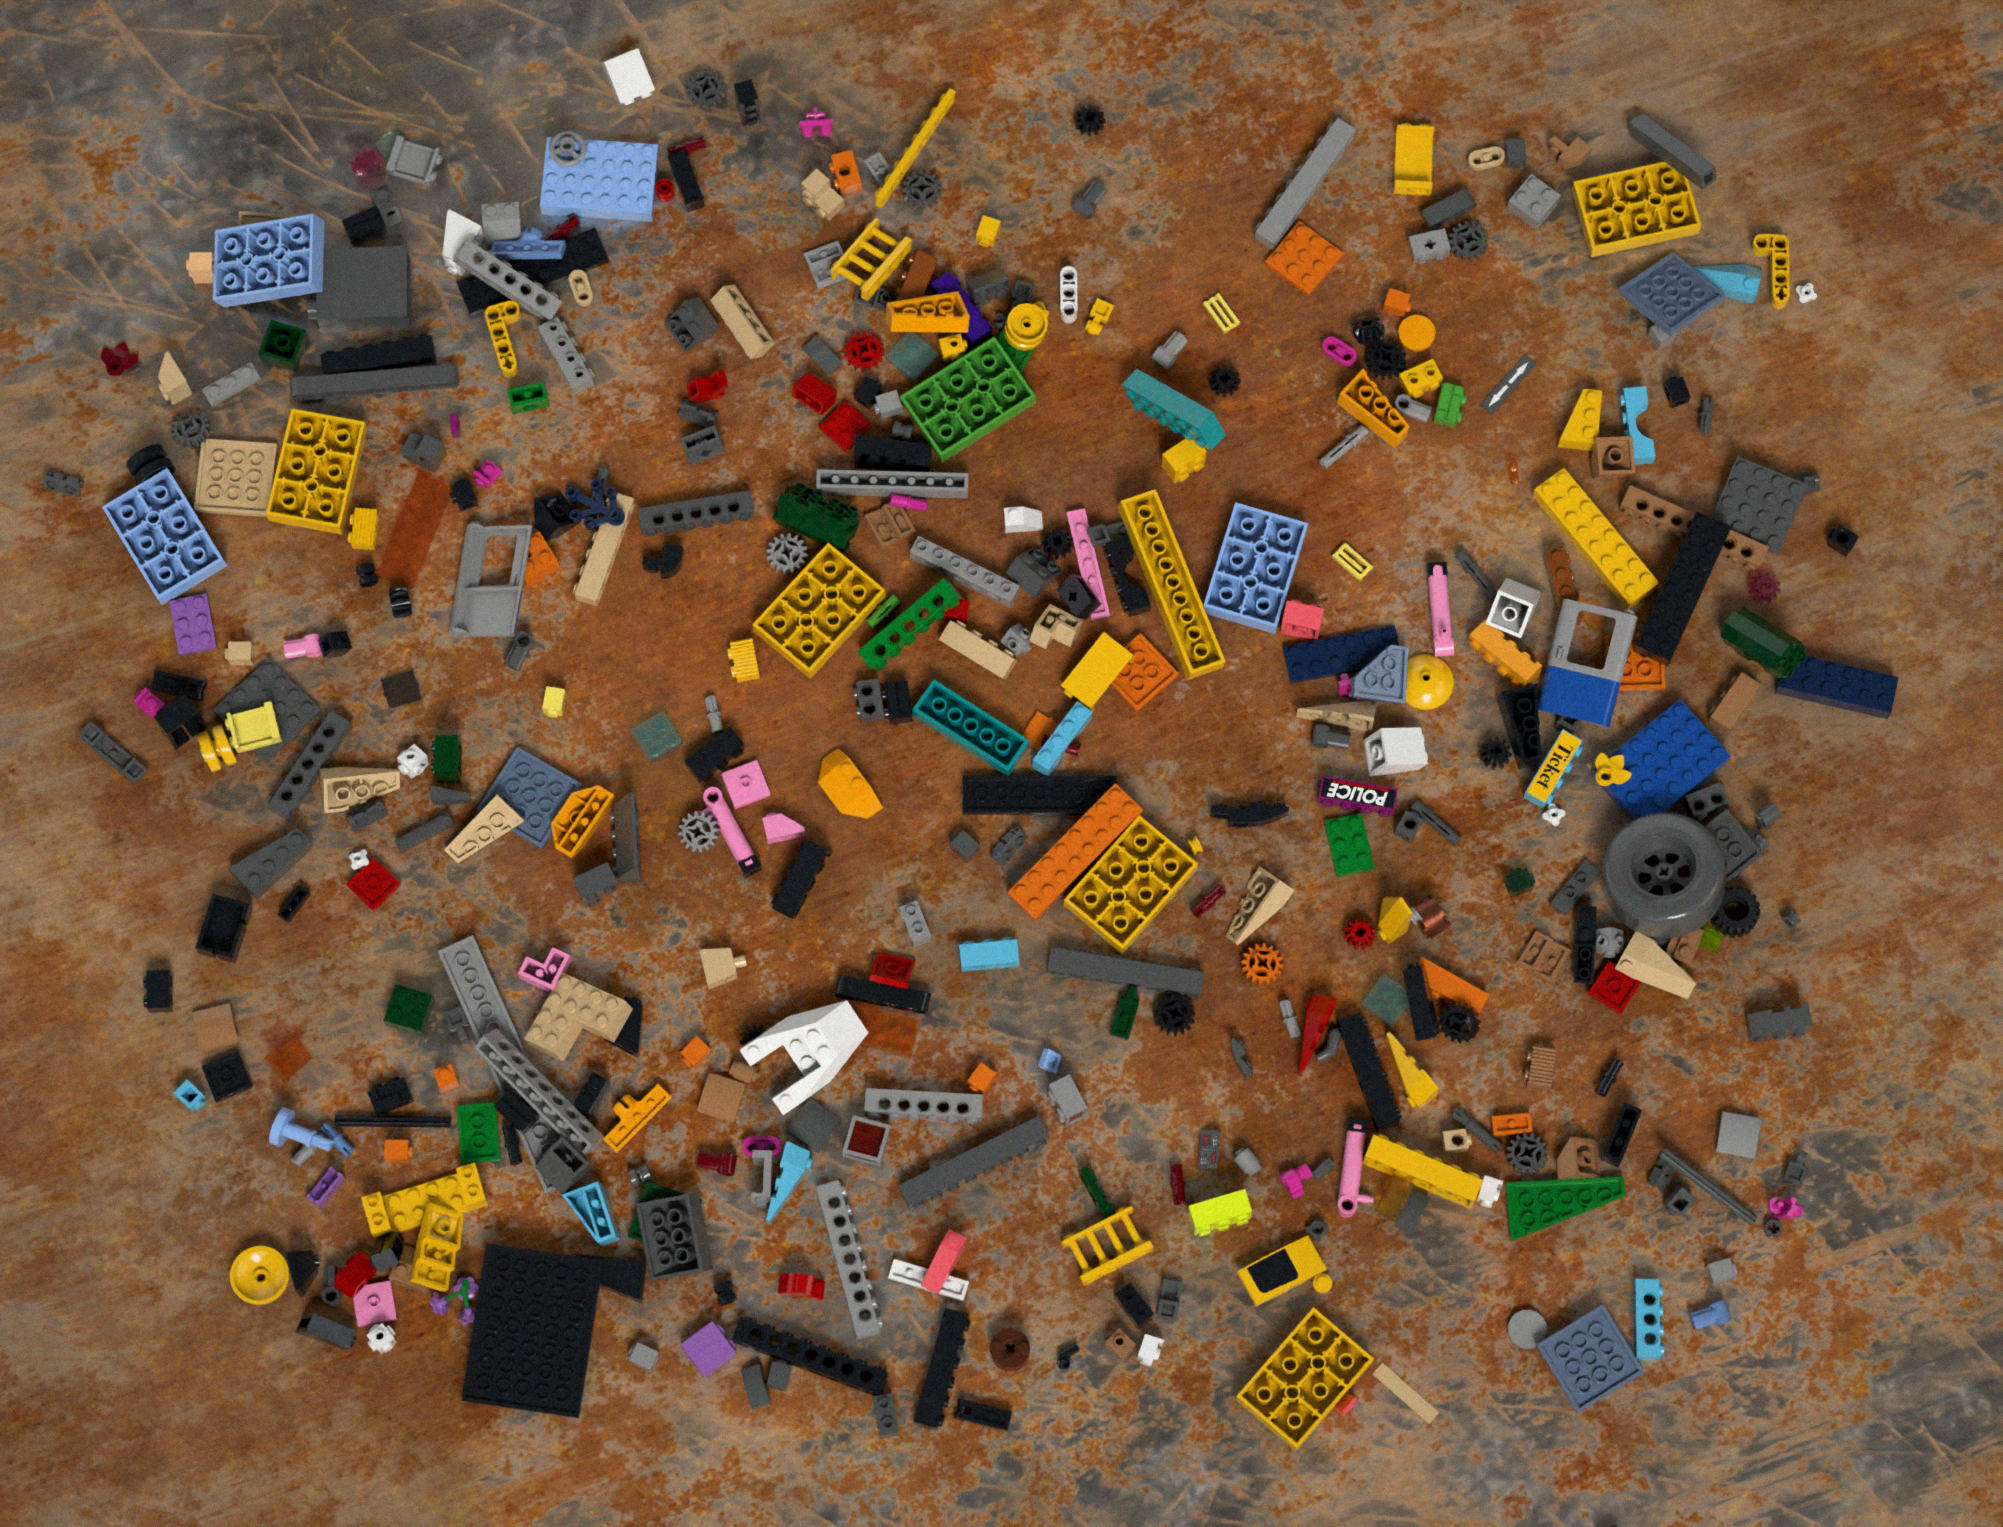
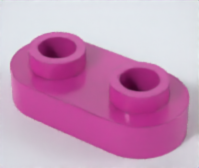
[1322,336,1357,367]
[742,1136,782,1157]

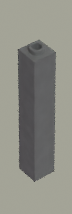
[1629,114,1716,189]

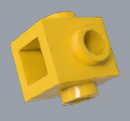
[939,333,968,362]

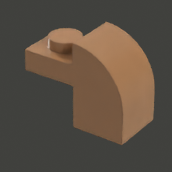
[1548,135,1592,168]

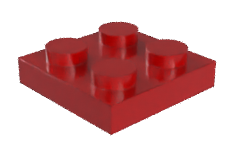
[819,401,872,453]
[346,858,401,912]
[869,952,916,989]
[1588,961,1642,1015]

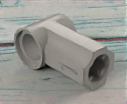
[1152,331,1188,370]
[1393,394,1432,423]

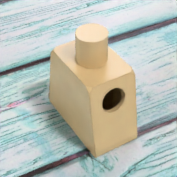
[700,948,747,989]

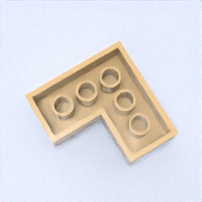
[524,972,633,1061]

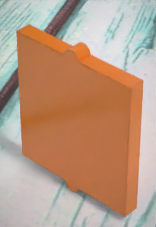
[1022,711,1059,751]

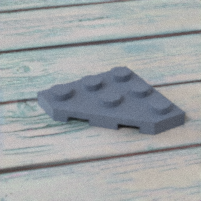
[1351,645,1409,704]

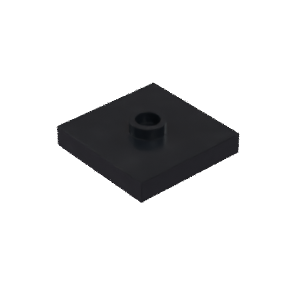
[202,1052,253,1103]

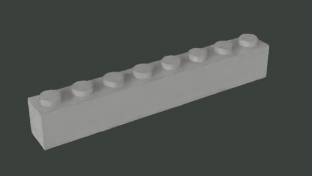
[1254,118,1356,250]
[816,469,969,498]

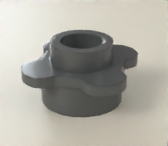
[1305,1218,1329,1242]

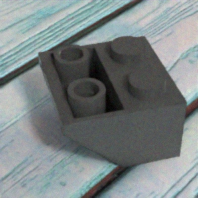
[966,267,1009,306]
[665,298,720,352]
[1006,547,1062,598]
[535,1137,591,1195]

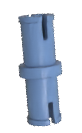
[319,1122,355,1158]

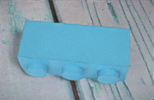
[959,937,1019,972]

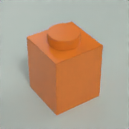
[1383,288,1413,318]
[680,1036,711,1069]
[967,1062,997,1096]
[433,1064,460,1093]
[384,1140,413,1163]

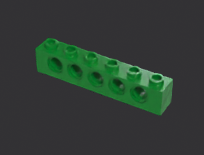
[857,578,962,671]

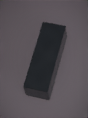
[278,886,311,924]

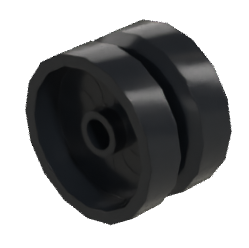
[126,444,175,485]

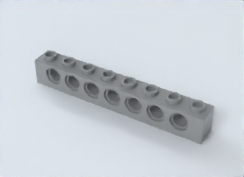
[474,1028,604,1157]
[816,1180,883,1340]

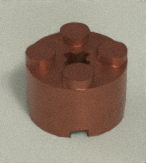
[1410,894,1451,939]
[990,1328,1030,1371]

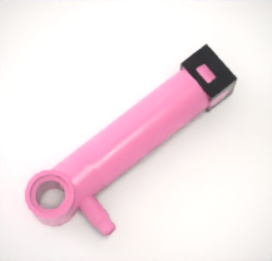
[1426,562,1454,657]
[696,787,762,879]
[1337,1117,1374,1218]

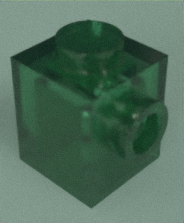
[1504,868,1535,898]

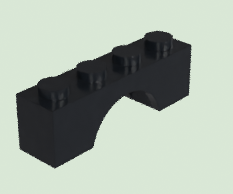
[1104,536,1151,617]

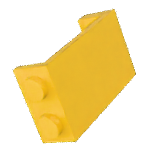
[1394,123,1434,196]
[1061,632,1135,711]

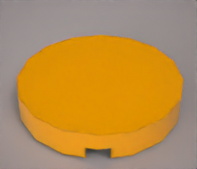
[1398,315,1436,352]

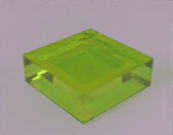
[1699,927,1724,953]

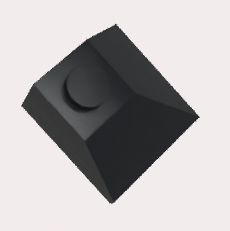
[534,492,582,541]
[286,1250,320,1297]

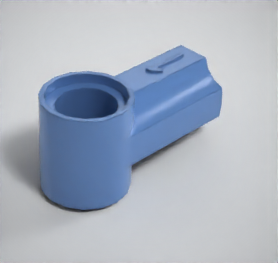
[1689,1300,1731,1330]

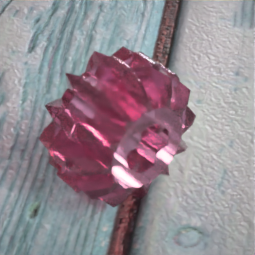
[350,148,383,177]
[1748,572,1781,604]

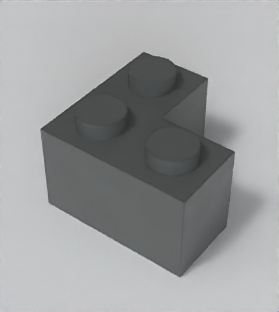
[400,432,446,473]
[572,862,619,908]

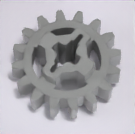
[766,533,808,575]
[678,810,721,853]

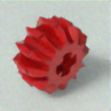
[1344,918,1376,951]

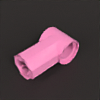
[283,634,322,659]

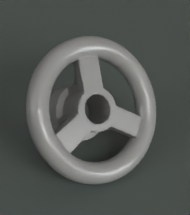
[549,131,587,166]

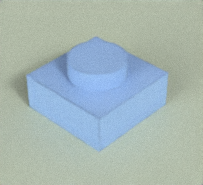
[1038,1048,1062,1074]

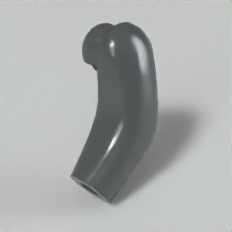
[1315,1028,1341,1062]

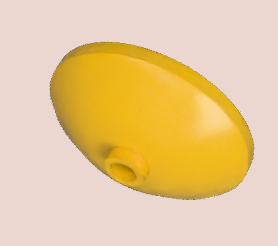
[1406,654,1454,710]
[230,1246,289,1305]

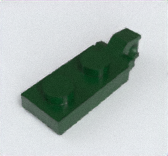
[1110,985,1140,1041]
[1079,1166,1115,1219]

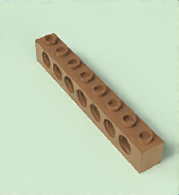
[1619,485,1769,572]

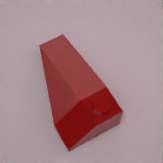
[1298,994,1337,1076]

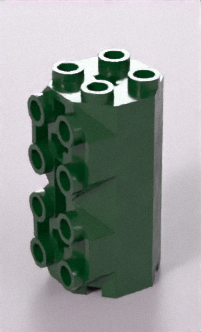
[772,483,860,553]
[1720,607,1807,678]

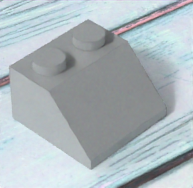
[481,201,522,247]

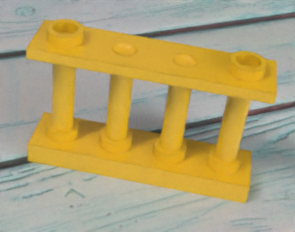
[830,218,912,301]
[1061,1206,1153,1286]

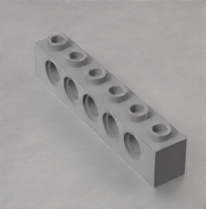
[453,239,562,322]
[910,536,1020,609]
[864,1088,983,1124]

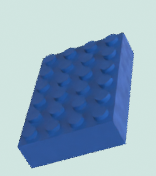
[1591,699,1731,821]

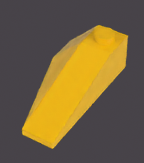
[1385,1032,1439,1111]

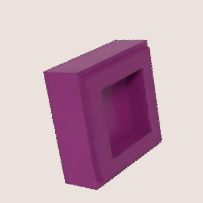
[450,413,460,438]

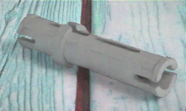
[1319,425,1369,469]

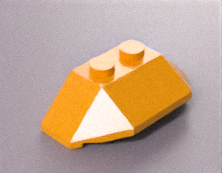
[818,748,883,819]
[551,785,614,859]

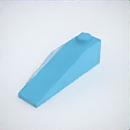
[1692,264,1762,304]
[766,1142,813,1225]

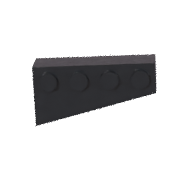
[854,434,932,472]
[1497,684,1542,770]
[771,840,833,919]

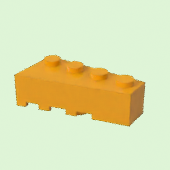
[885,291,970,333]
[1337,369,1410,449]
[1468,619,1542,688]

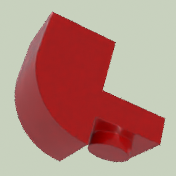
[687,370,728,402]
[778,1273,825,1300]

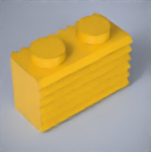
[348,508,379,550]
[727,638,760,683]

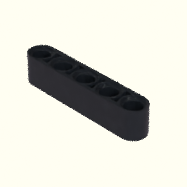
[834,975,931,1014]

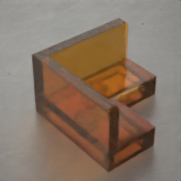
[264,1037,313,1083]

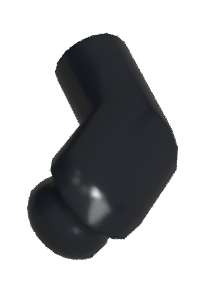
[1057,1343,1080,1370]

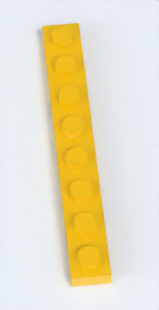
[875,88,956,209]

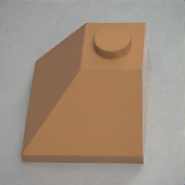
[1591,436,1636,479]
[1557,1136,1601,1180]
[389,1245,431,1295]

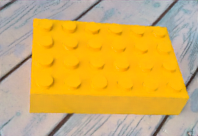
[1572,162,1701,258]
[266,408,368,535]
[752,543,886,679]
[1064,815,1198,955]
[1236,1307,1374,1452]

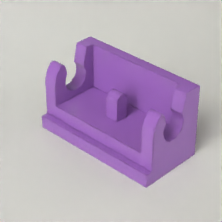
[305,1166,345,1210]

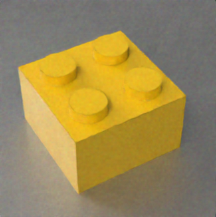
[1161,439,1206,484]

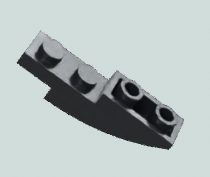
[1210,800,1289,828]
[1573,905,1597,984]

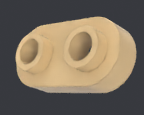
[1468,146,1505,171]
[569,270,593,307]

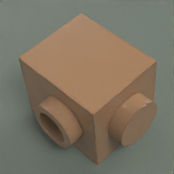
[1105,1328,1136,1362]

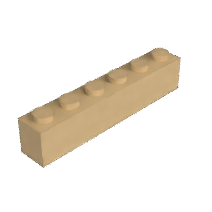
[573,492,635,607]

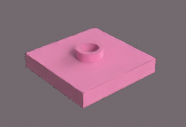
[721,760,771,809]
[353,1281,397,1327]

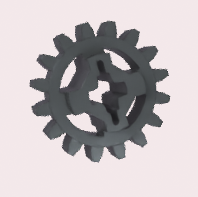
[686,70,726,110]
[902,169,942,210]
[1448,221,1489,262]
[170,410,212,449]
[1506,1132,1549,1176]

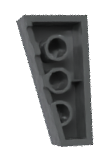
[228,828,313,900]

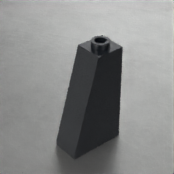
[1403,962,1440,1041]
[575,1254,647,1303]

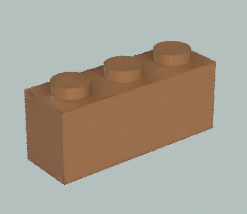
[1708,672,1761,735]

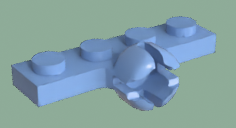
[491,227,566,260]

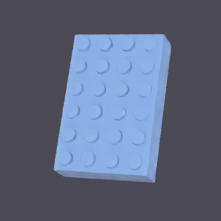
[540,137,659,222]
[213,214,325,308]
[102,468,227,605]
[1203,502,1308,634]

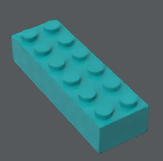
[1122,369,1226,451]
[912,680,1030,776]

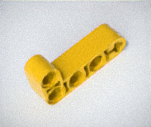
[1751,234,1790,309]
[485,300,521,378]

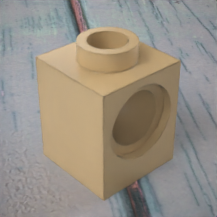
[225,641,254,665]
[1441,1129,1471,1155]

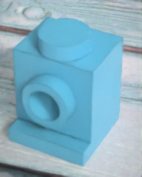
[173,1080,205,1112]

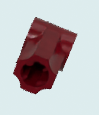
[697,1151,738,1176]

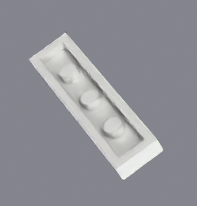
[888,1259,969,1302]

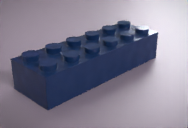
[1775,656,1899,719]

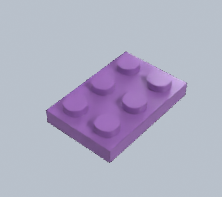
[169,593,217,656]

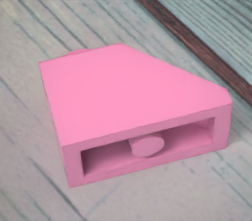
[762,812,806,844]

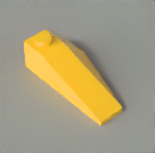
[1377,896,1413,944]

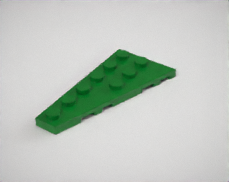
[1506,1176,1625,1242]

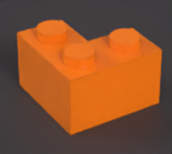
[524,531,560,588]

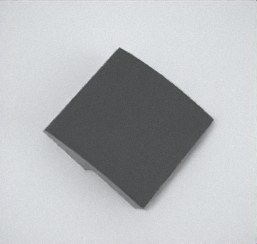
[786,1098,842,1154]

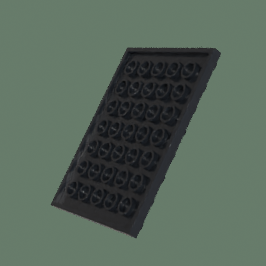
[461,1243,604,1418]

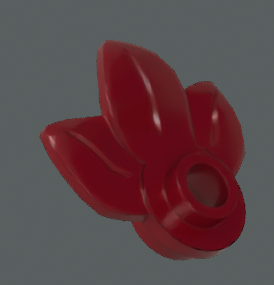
[101,342,139,377]

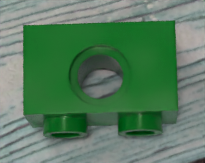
[507,382,550,414]

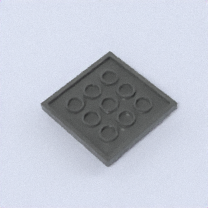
[1712,456,1808,555]
[213,658,322,763]

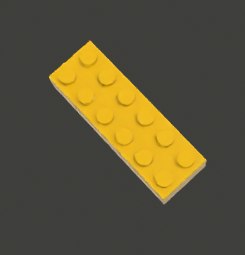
[1362,1134,1483,1209]

